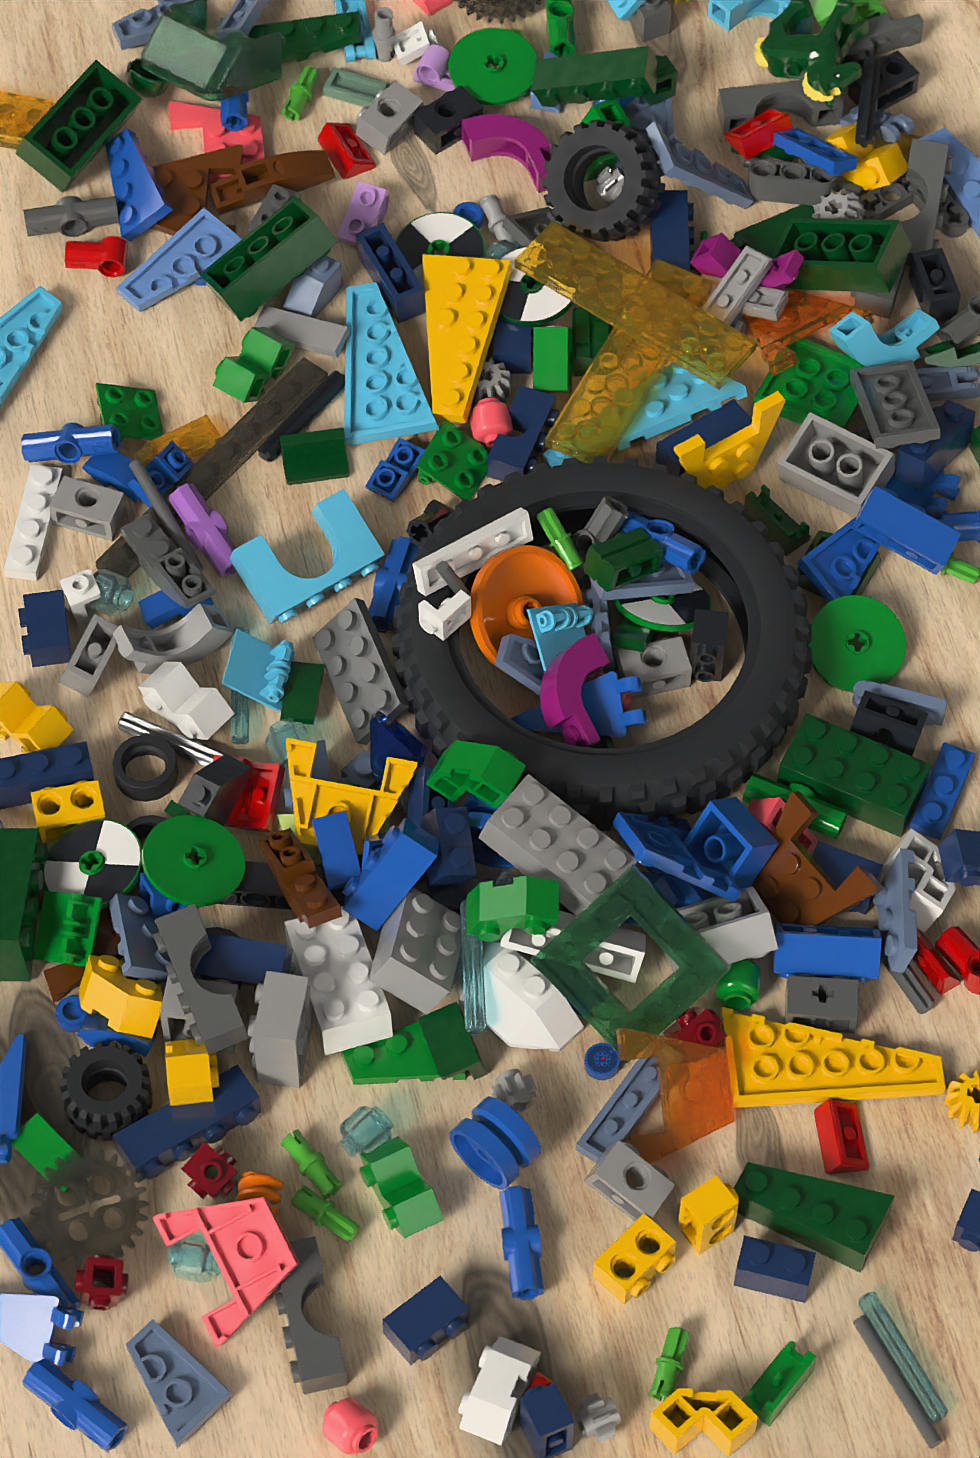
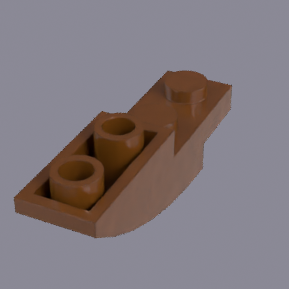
[208,150,336,215]
[258,828,342,928]

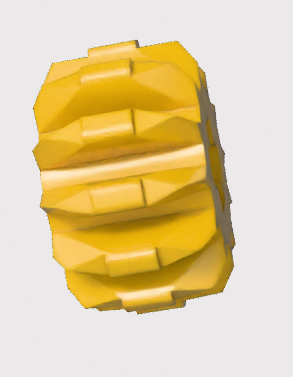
[944,1070,980,1133]

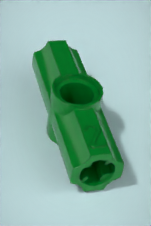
[545,0,576,57]
[742,773,848,839]

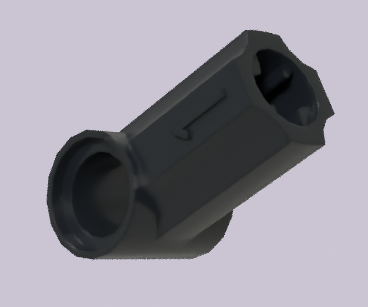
[406,499,455,547]

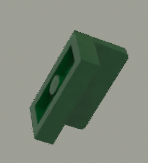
[280,428,350,485]
[418,1001,487,1080]

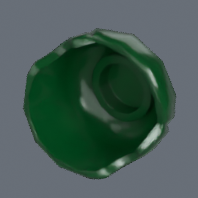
[125,58,172,98]

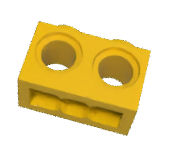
[31,780,106,843]
[677,1175,739,1255]
[592,1213,676,1305]

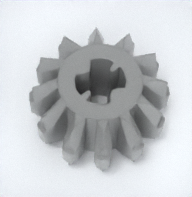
[812,188,866,219]
[472,357,511,404]

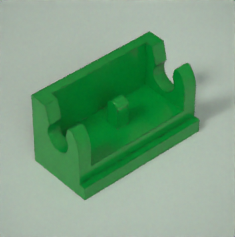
[533,327,573,393]
[11,1113,93,1193]
[742,1341,817,1427]

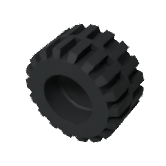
[60,1041,153,1141]

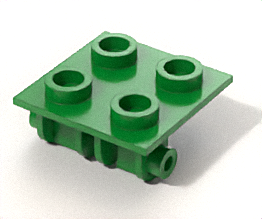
[95,383,165,442]
[416,419,490,501]
[33,891,103,967]

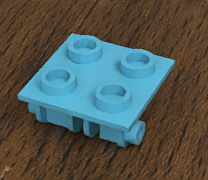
[527,602,594,673]
[222,629,295,712]

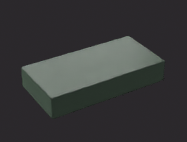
[323,67,389,107]

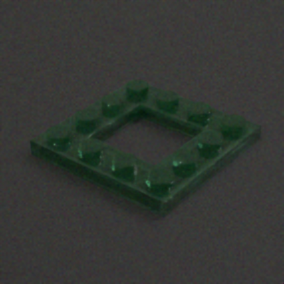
[530,864,731,1063]

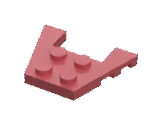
[168,101,264,190]
[152,1197,300,1347]

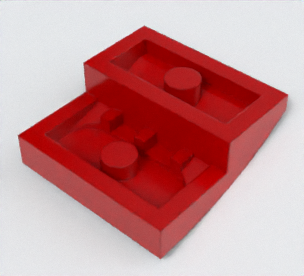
[213,755,285,833]

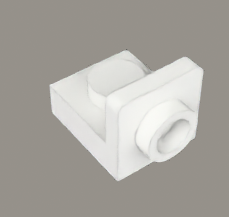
[393,21,441,66]
[60,569,101,626]
[418,590,471,641]

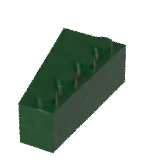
[0,828,48,982]
[734,1162,895,1272]

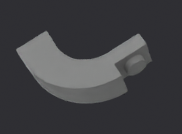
[112,603,234,674]

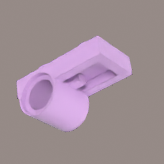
[414,44,455,92]
[337,181,389,246]

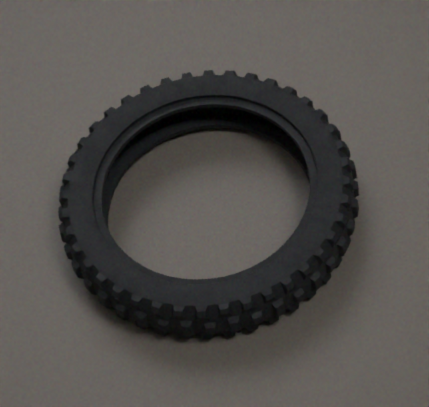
[392,456,812,831]

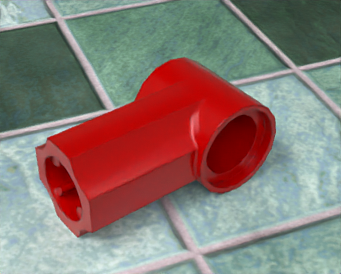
[65,236,128,278]
[935,926,980,995]

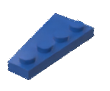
[106,128,173,242]

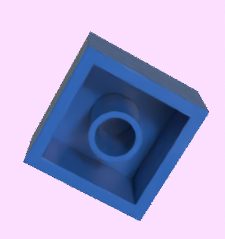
[683,797,779,896]

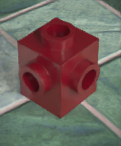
[663,1006,727,1063]
[181,1142,239,1199]
[74,1254,128,1311]

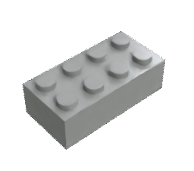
[478,774,637,925]

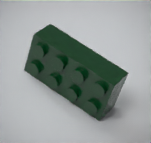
[15,59,143,193]
[199,196,338,322]
[771,218,912,293]
[777,713,931,837]

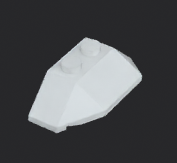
[459,941,584,1052]

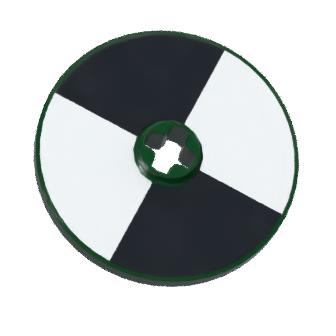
[499,245,579,326]

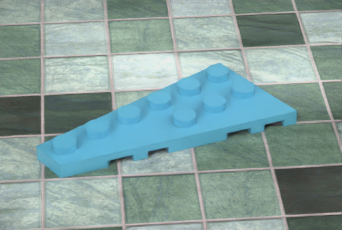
[344,282,440,446]
[0,286,63,407]
[542,355,748,468]

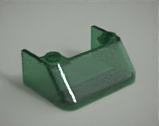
[141,0,282,101]

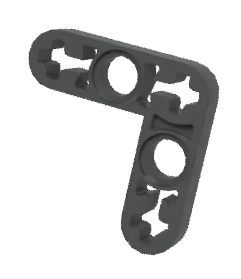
[859,172,969,238]

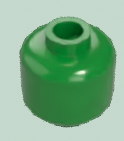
[715,959,761,1010]

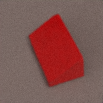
[724,108,792,159]
[317,122,376,179]
[912,928,961,995]
[814,1099,870,1174]

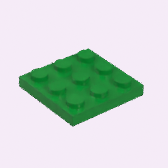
[752,334,865,430]

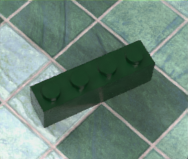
[531,46,659,107]

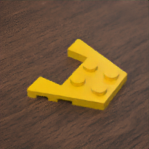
[674,391,785,490]
[286,738,418,857]

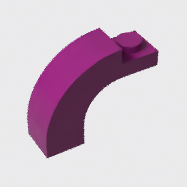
[461,114,551,193]
[690,233,804,290]
[540,633,610,747]

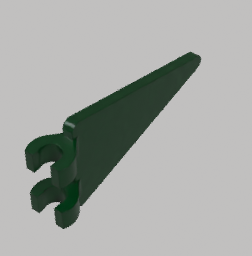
[730,204,815,258]

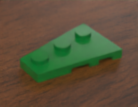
[341,1022,466,1085]

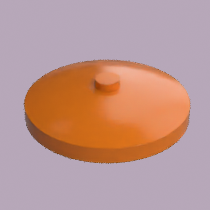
[470,545,584,676]

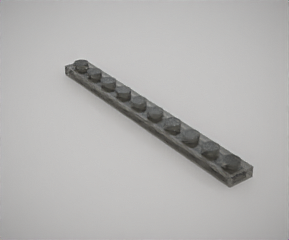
[95,357,328,585]

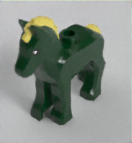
[754,0,870,109]

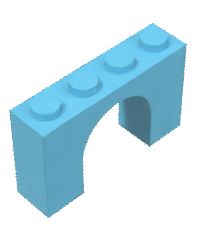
[229,489,385,624]

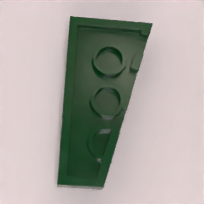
[242,11,361,78]

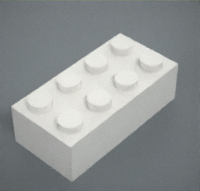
[284,906,393,1055]

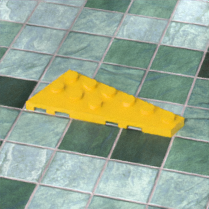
[422,254,513,423]
[720,1007,946,1108]

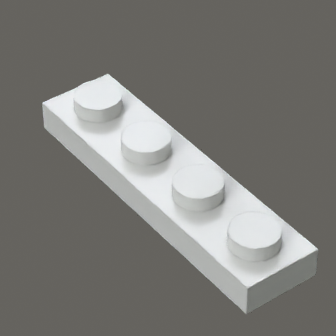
[4,464,64,581]
[412,507,533,596]

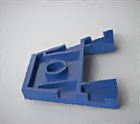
[612,812,742,902]

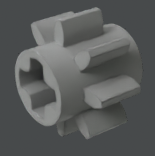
[595,166,624,204]
[492,1069,537,1113]
[575,1392,621,1443]

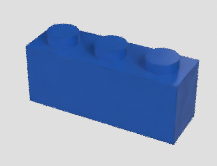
[850,486,961,575]
[342,818,440,931]
[772,923,882,983]

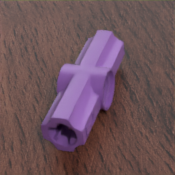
[169,483,236,577]

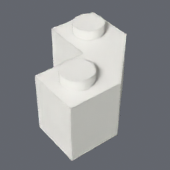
[138,661,235,740]
[882,829,956,933]
[458,1336,541,1445]

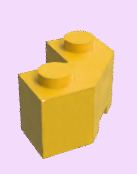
[824,123,908,191]
[0,681,74,753]
[78,955,163,1039]
[165,1039,219,1106]
[649,1388,758,1457]

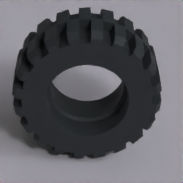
[542,120,666,242]

